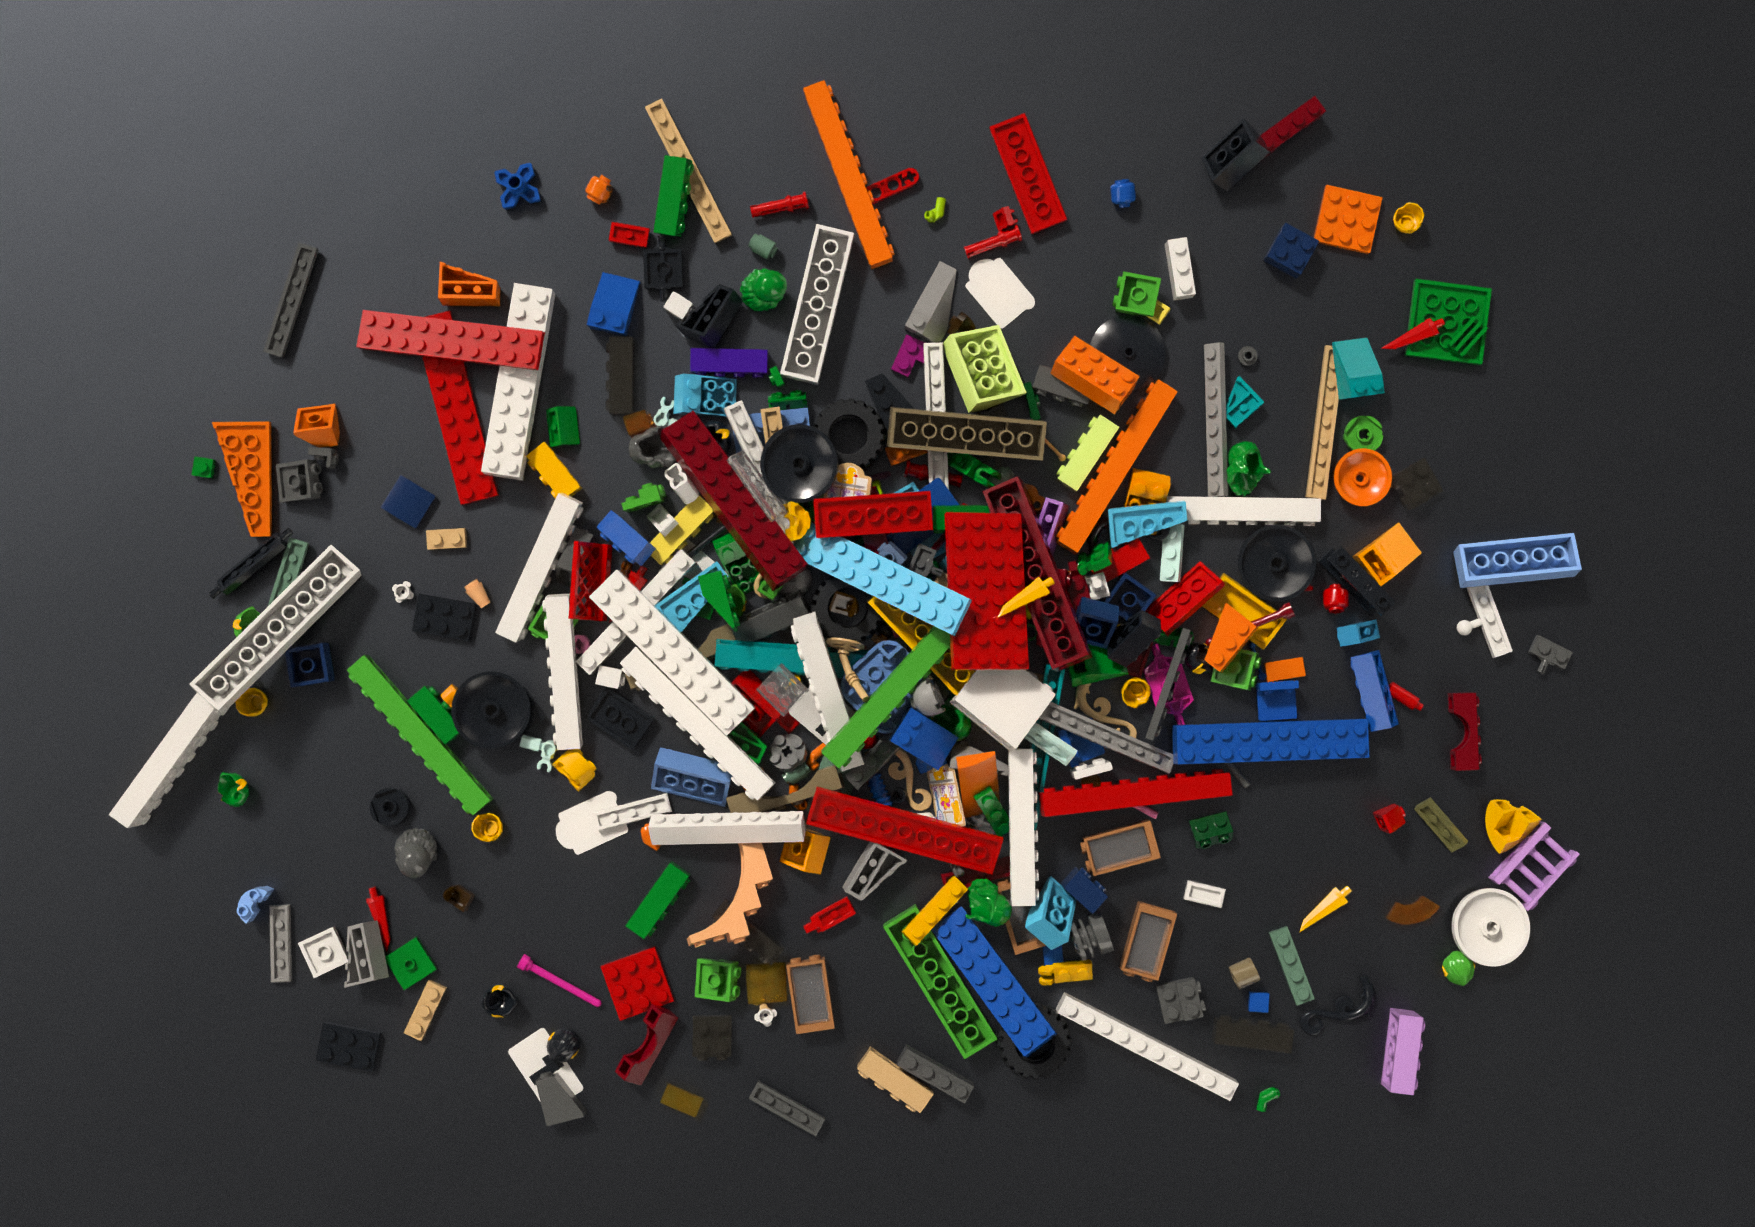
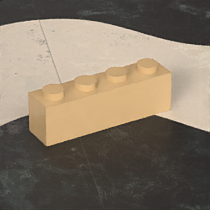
[857,1046,934,1113]

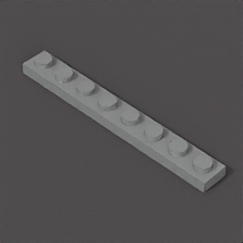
[1204,342,1228,497]
[1038,702,1173,774]

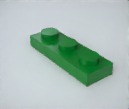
[973,786,1009,836]

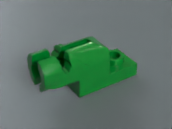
[947,452,1002,488]

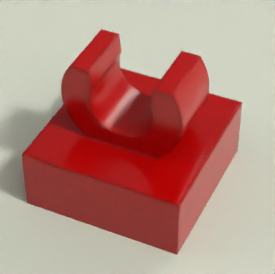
[993,206,1018,232]

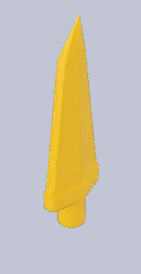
[998,577,1054,617]
[1299,886,1352,933]

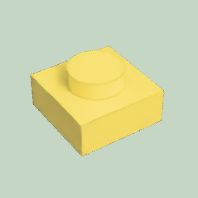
[1146,300,1171,325]

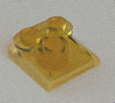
[746,962,787,1005]

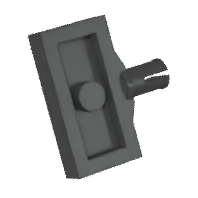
[908,543,943,578]
[1528,635,1573,675]

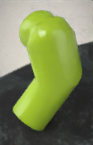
[924,197,946,223]

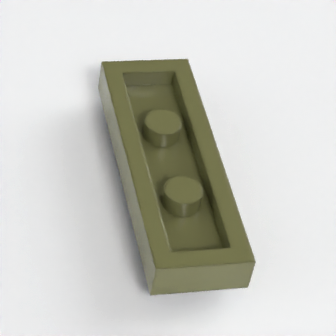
[1414,797,1468,853]

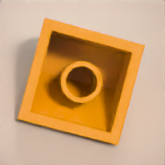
[779,829,831,874]

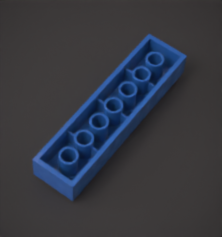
[931,906,1057,1058]

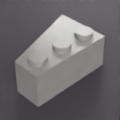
[842,841,908,901]
[344,920,389,988]

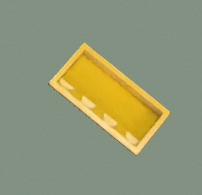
[1202,573,1287,650]

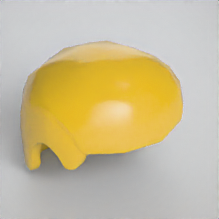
[1393,202,1425,234]
[1121,677,1151,708]
[235,687,268,717]
[471,813,503,842]

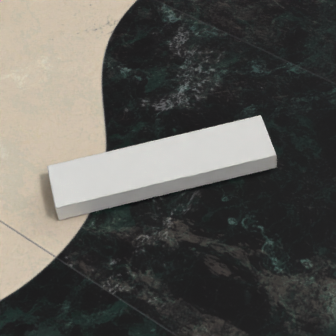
[593,793,672,831]

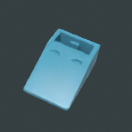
[673,374,737,417]

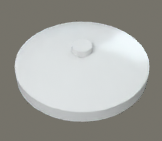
[1452,888,1530,966]

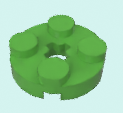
[1343,416,1383,451]

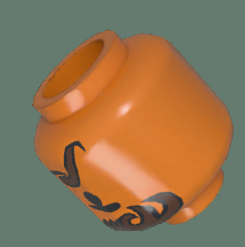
[585,175,614,205]

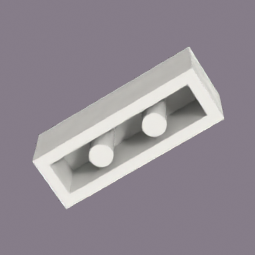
[1165,237,1196,301]

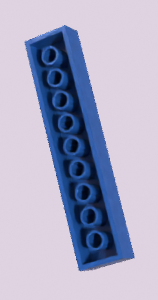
[1172,719,1369,764]

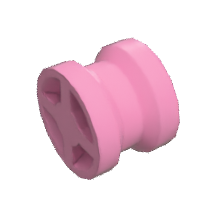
[575,635,591,654]

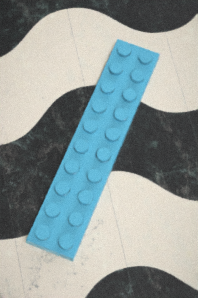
[794,522,972,636]

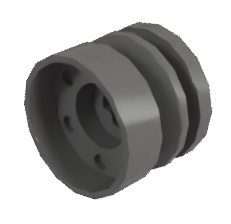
[1070,912,1114,961]

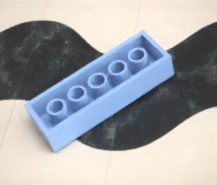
[1453,533,1582,588]

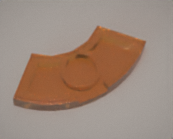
[1386,896,1440,925]

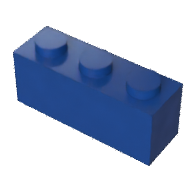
[597,510,656,566]

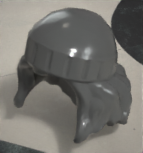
[628,425,676,468]
[395,828,437,878]

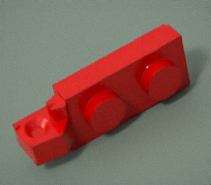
[803,896,856,933]

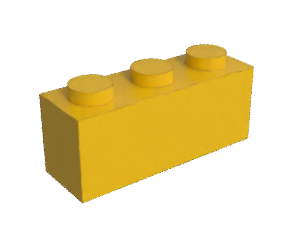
[526,442,582,499]

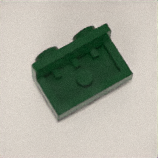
[1189,812,1233,849]

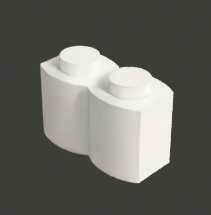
[664,463,699,504]

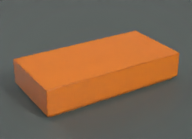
[1264,657,1306,682]

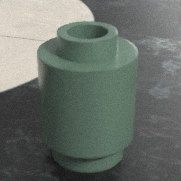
[748,233,778,260]
[988,466,1015,485]
[782,761,812,785]

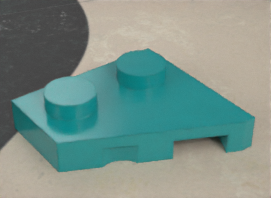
[1226,376,1264,429]

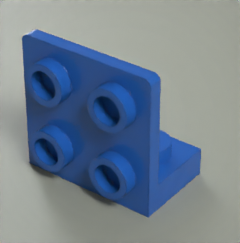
[1256,680,1299,721]
[1056,718,1105,768]

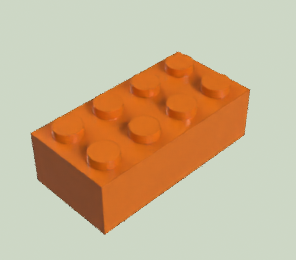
[1050,336,1140,414]

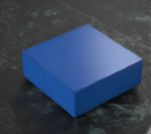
[1042,945,1064,965]
[1248,991,1269,1013]

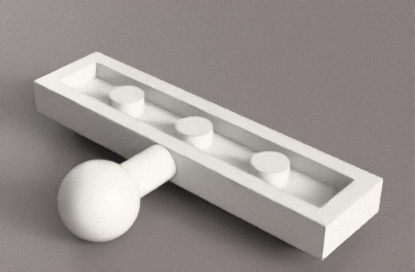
[1457,585,1513,658]

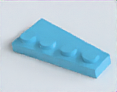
[1108,501,1187,548]
[655,561,728,632]

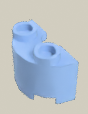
[237,886,274,924]

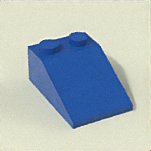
[587,272,640,337]
[889,707,959,770]

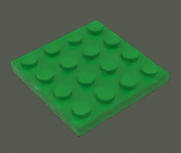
[1404,279,1492,365]

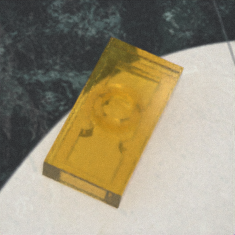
[660,1083,703,1117]

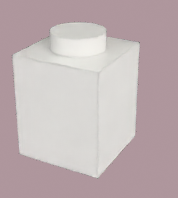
[663,291,694,321]
[595,665,626,689]

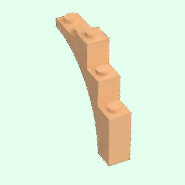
[687,843,773,948]

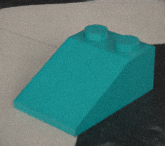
[1332,338,1385,400]

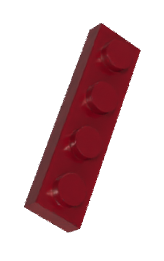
[941,855,1010,888]

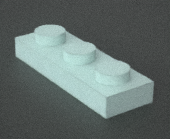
[1160,524,1185,582]
[1024,722,1078,766]

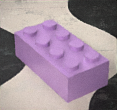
[1381,1008,1425,1095]

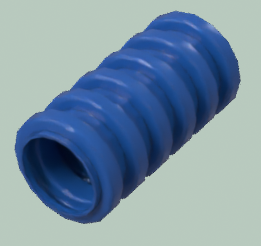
[867,773,893,806]

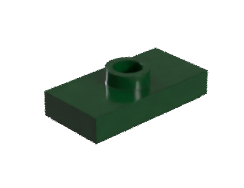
[1023,382,1041,420]

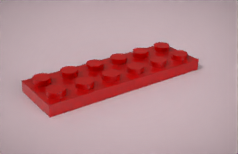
[989,113,1067,235]
[813,491,933,538]

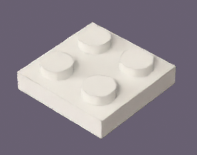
[1070,758,1113,780]
[298,926,348,978]

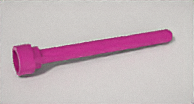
[517,954,602,1007]

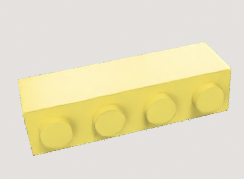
[650,495,715,566]

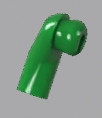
[1256,1087,1280,1112]

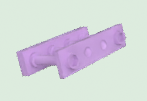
[1488,821,1580,911]

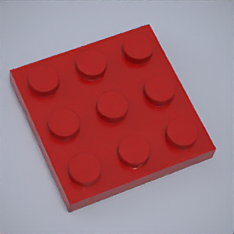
[600,946,675,1021]

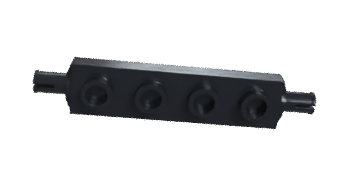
[209,528,293,599]

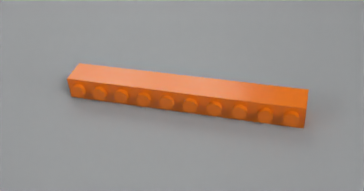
[803,80,895,270]
[1056,379,1178,555]

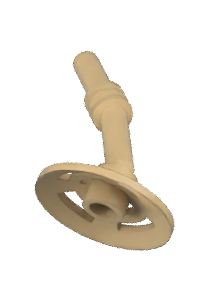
[826,638,869,702]

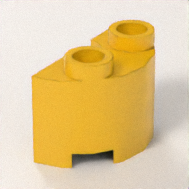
[783,501,811,541]
[552,749,597,792]

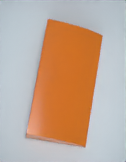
[956,751,1000,818]

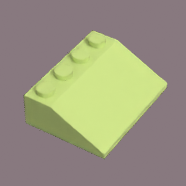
[943,325,1027,413]

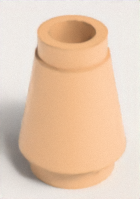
[464,579,490,608]

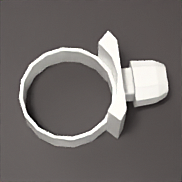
[1085,572,1110,601]

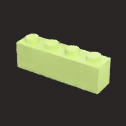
[1056,415,1119,492]

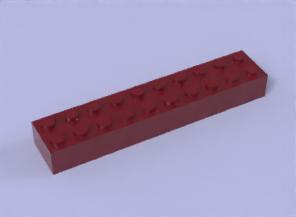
[660,410,807,591]
[983,476,1092,672]

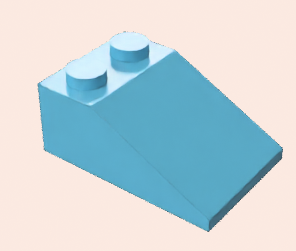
[1025,876,1077,950]

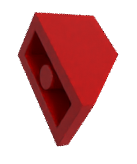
[1373,804,1406,834]

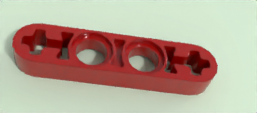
[866,168,919,205]

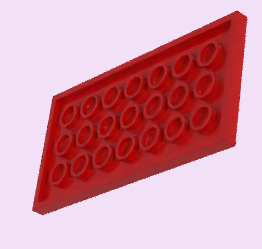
[944,512,1029,670]

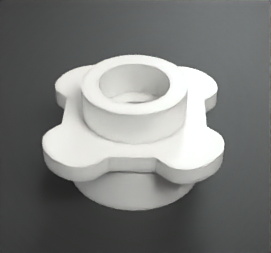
[392,581,414,603]
[754,1004,777,1027]

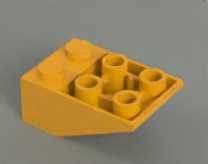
[1123,468,1171,535]
[1352,522,1421,586]

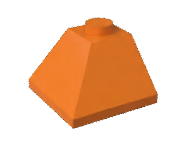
[293,404,340,448]

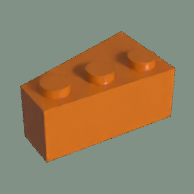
[438,261,501,306]
[1204,603,1258,673]

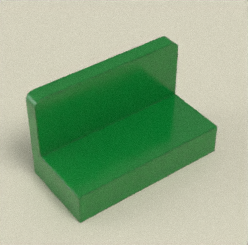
[546,406,580,447]

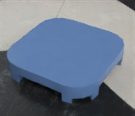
[841,640,934,734]

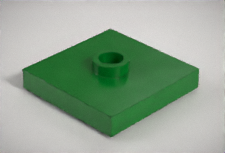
[385,937,438,990]

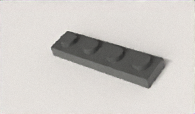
[749,1080,825,1136]

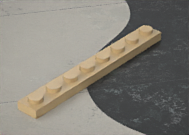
[645,98,732,244]
[1305,345,1339,500]

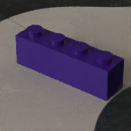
[690,348,768,378]

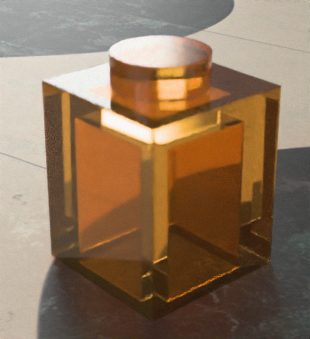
[623,410,654,437]

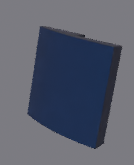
[381,475,435,529]

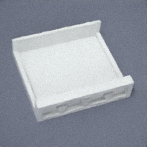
[950,670,1056,751]

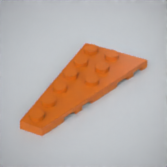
[212,421,272,537]

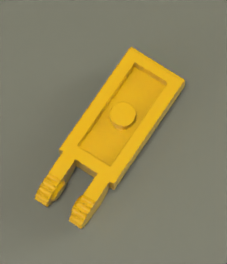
[1038,959,1093,986]

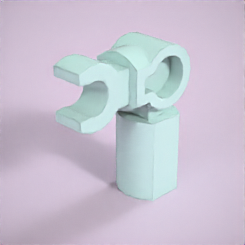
[653,397,677,427]
[520,734,557,772]

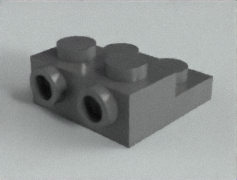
[276,459,323,503]
[1155,977,1206,1024]

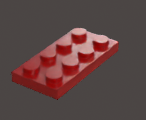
[1145,561,1226,636]

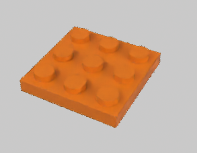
[1314,185,1383,254]

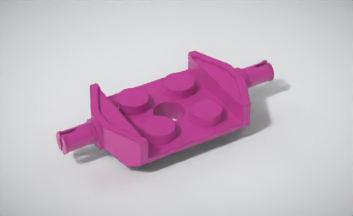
[1143,644,1194,725]

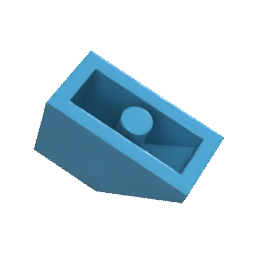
[1337,619,1380,647]

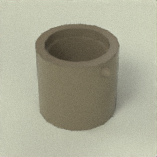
[1228,957,1260,990]

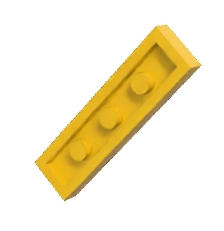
[902,876,968,946]

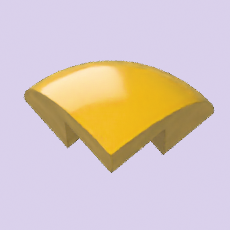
[1485,799,1542,854]

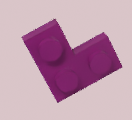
[891,334,925,378]

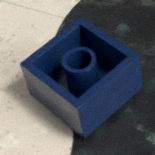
[1263,223,1319,279]
[1102,573,1156,623]
[1075,597,1119,649]
[285,643,335,688]
[1060,867,1108,914]

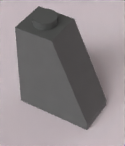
[556,528,593,588]
[535,1071,587,1126]

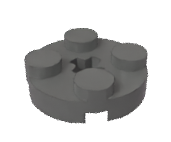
[768,734,807,772]

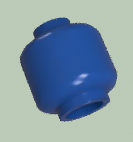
[1110,179,1136,208]

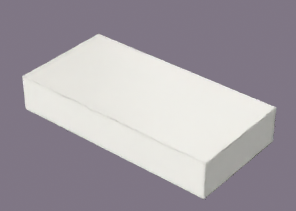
[646,504,679,537]
[1183,880,1226,908]

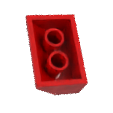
[732,670,788,737]

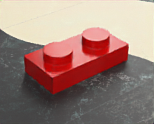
[609,222,650,248]

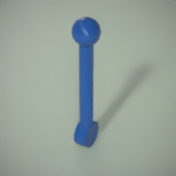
[1248,642,1266,680]

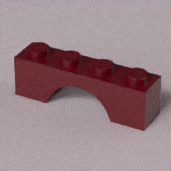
[1260,96,1326,160]
[1448,692,1482,771]
[615,1004,678,1085]

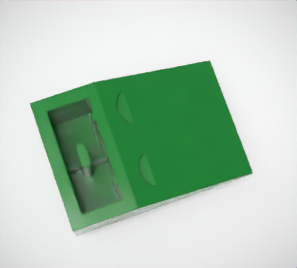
[712,533,764,594]
[698,570,740,632]
[1067,644,1128,687]

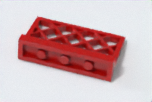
[568,541,612,621]

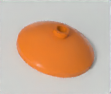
[1334,448,1392,506]

